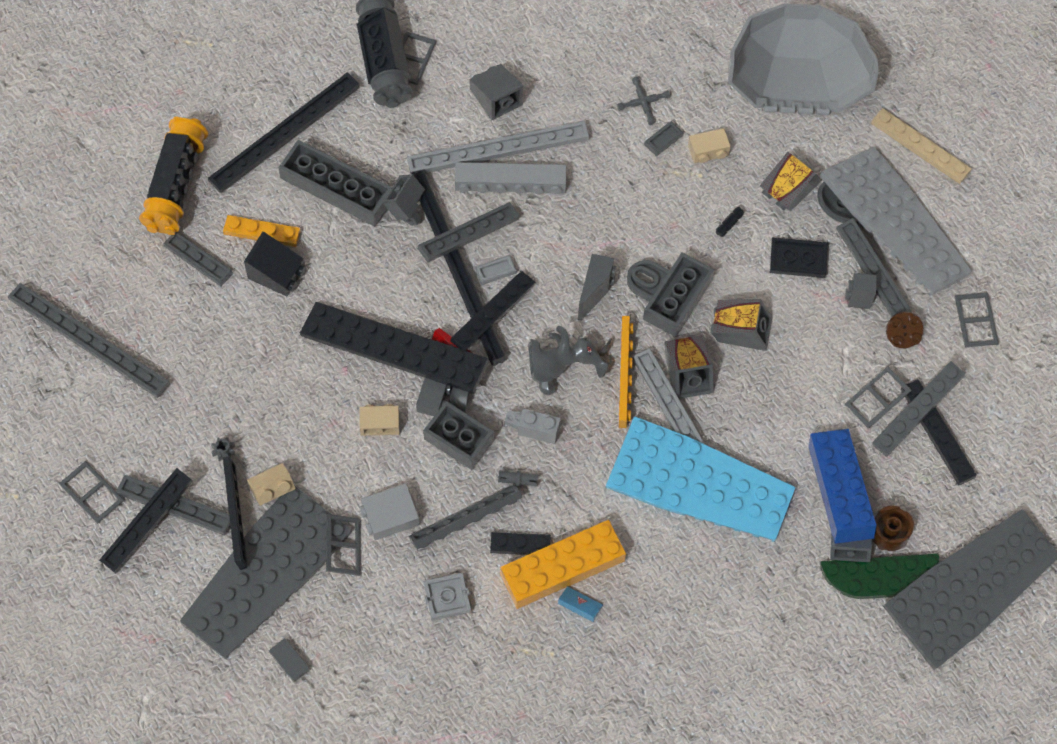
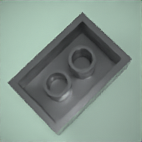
[423,401,494,470]

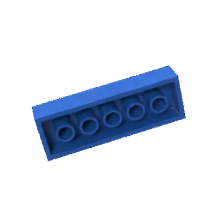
[808,429,876,544]

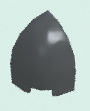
[449,387,470,413]

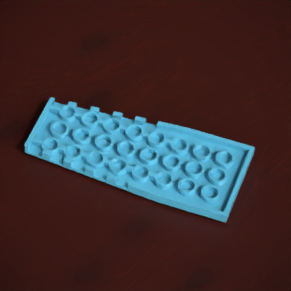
[606,416,795,542]

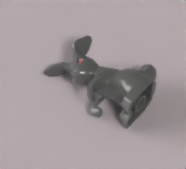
[528,326,612,395]

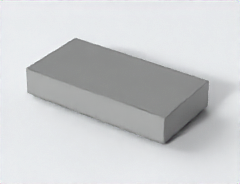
[475,255,517,285]

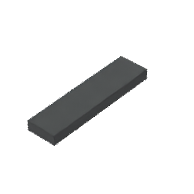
[163,232,233,287]

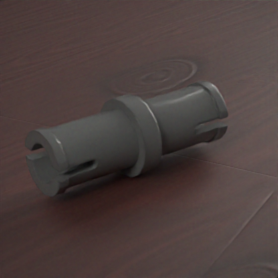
[498,470,538,487]

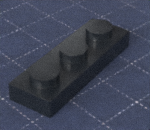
[490,532,551,555]

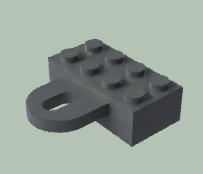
[627,252,715,337]

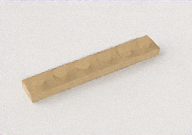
[871,108,972,184]

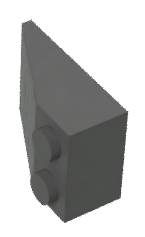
[578,254,617,320]

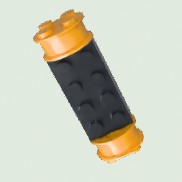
[139,117,208,235]

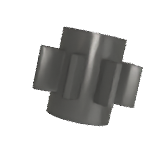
[211,437,235,462]

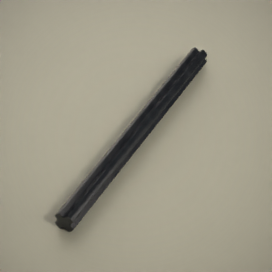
[412,170,506,366]

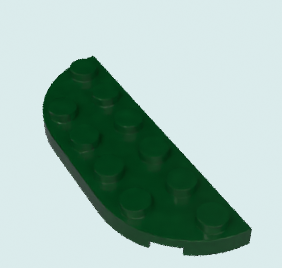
[820,553,939,599]

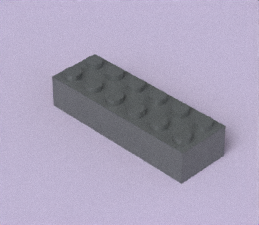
[278,140,392,227]

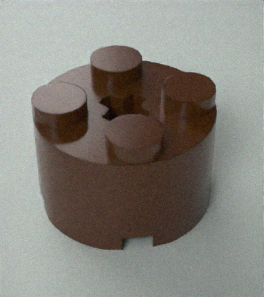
[872,506,914,551]

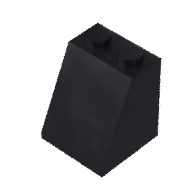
[244,232,306,297]

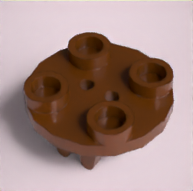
[886,311,924,349]

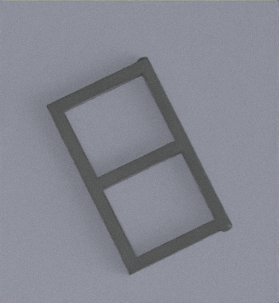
[402,32,436,85]
[955,292,999,348]
[845,366,911,429]
[59,461,125,524]
[326,514,360,576]

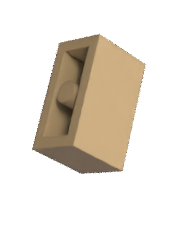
[688,128,730,163]
[360,404,399,436]
[247,463,295,506]

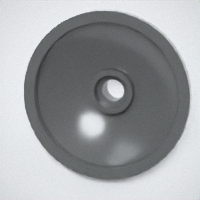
[817,182,859,223]

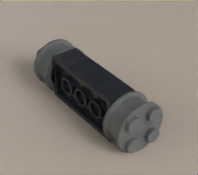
[355,0,413,108]

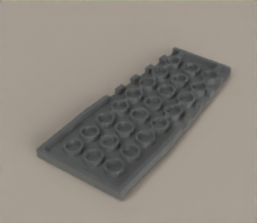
[180,485,352,659]
[883,509,1057,670]

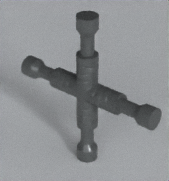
[617,77,670,125]

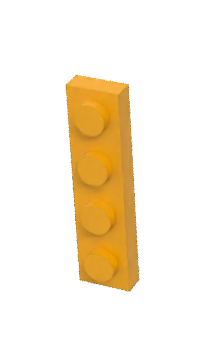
[223,215,300,247]

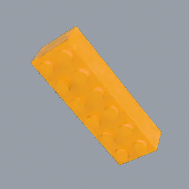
[500,520,626,609]

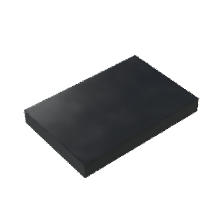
[769,237,828,278]

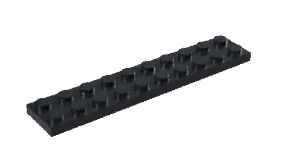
[300,302,489,394]

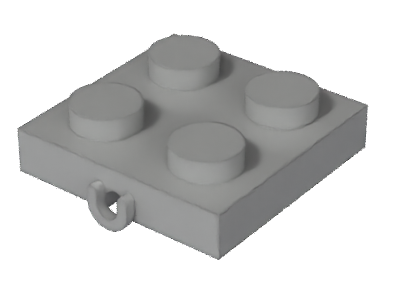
[423,573,471,621]

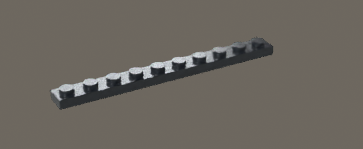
[208,72,360,193]

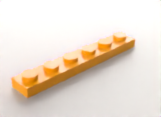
[619,316,633,428]

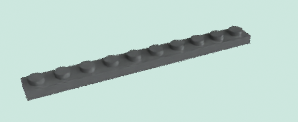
[8,283,170,398]

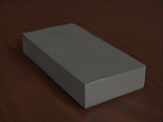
[644,121,683,157]
[269,638,310,682]

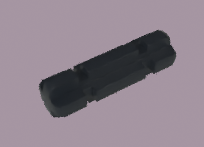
[716,207,744,237]

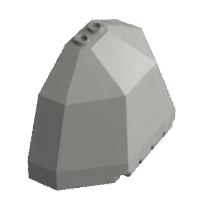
[728,3,878,115]

